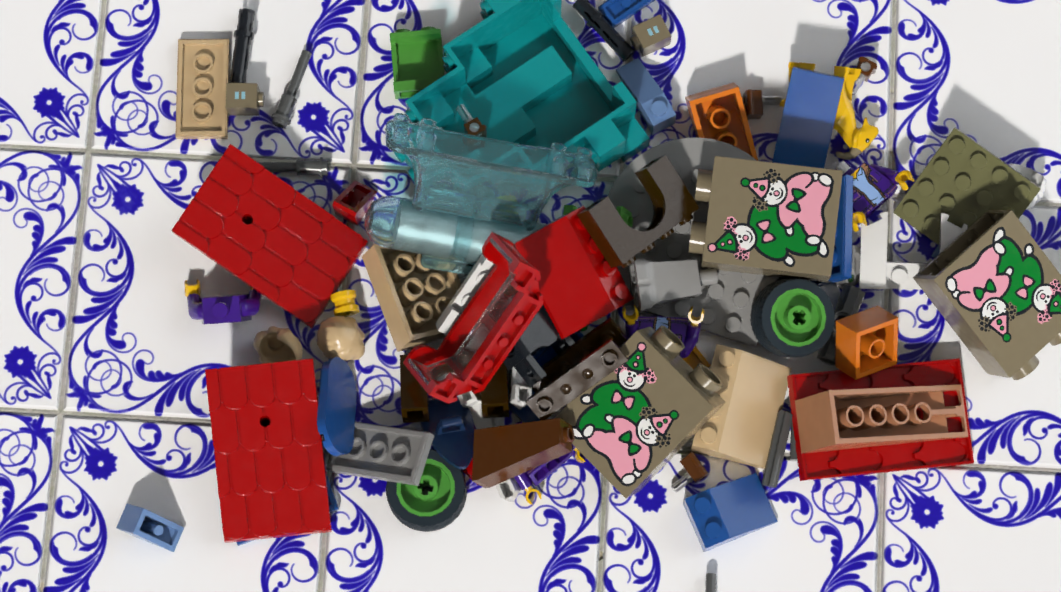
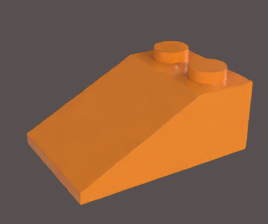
[685,82,758,161]

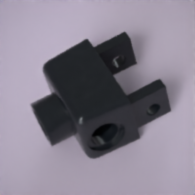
[493,297,575,387]

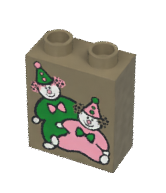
[688,156,843,283]
[913,210,1061,380]
[554,325,726,499]

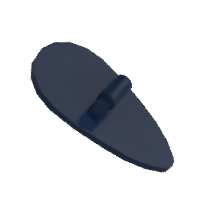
[420,398,474,469]

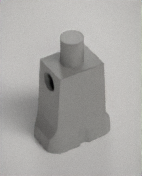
[629,258,718,313]

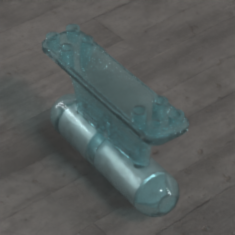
[364,113,597,275]

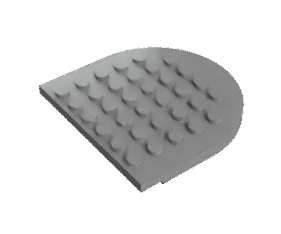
[608,138,779,347]

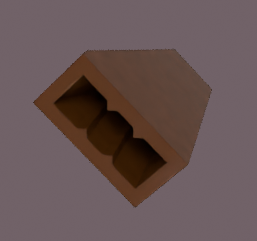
[472,418,574,488]

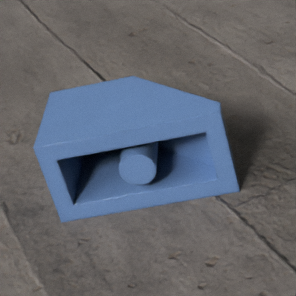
[116,503,184,552]

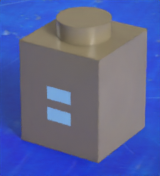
[630,14,671,57]
[225,83,264,116]

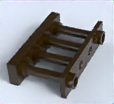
[525,317,628,420]

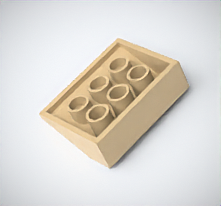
[362,241,461,352]
[690,344,792,469]

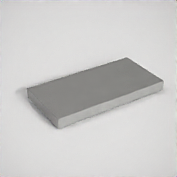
[326,422,434,486]

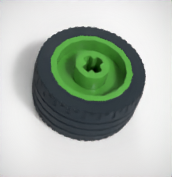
[750,278,835,358]
[386,449,467,532]

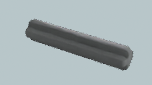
[762,410,792,488]

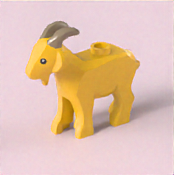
[779,62,879,160]

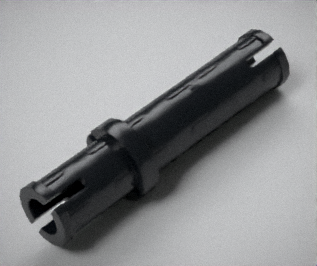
[572,0,636,62]
[229,8,255,83]

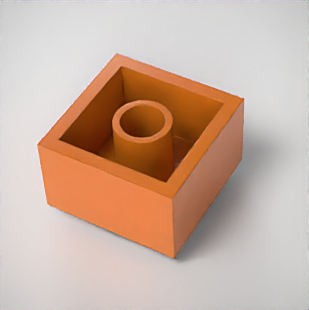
[835,305,898,380]

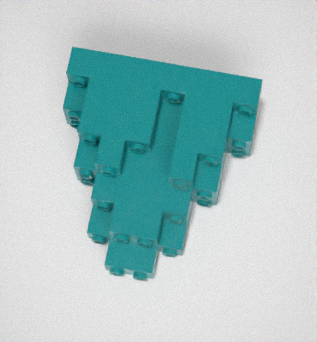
[393,0,650,192]

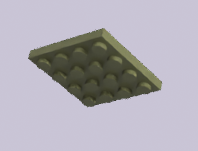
[893,127,1041,245]

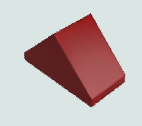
[332,180,377,226]

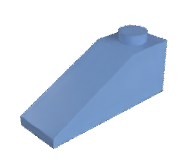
[616,58,676,135]

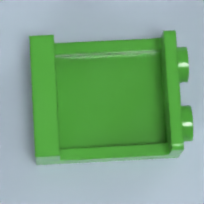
[390,26,445,99]

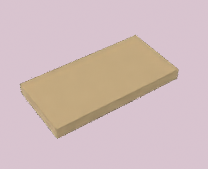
[175,39,230,139]

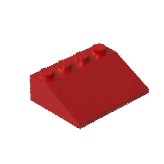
[514,205,633,339]

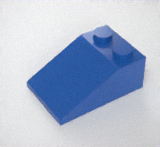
[683,473,778,552]

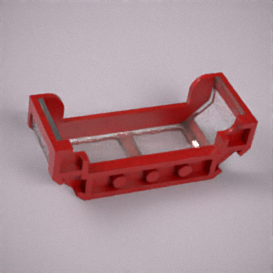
[403,232,544,404]

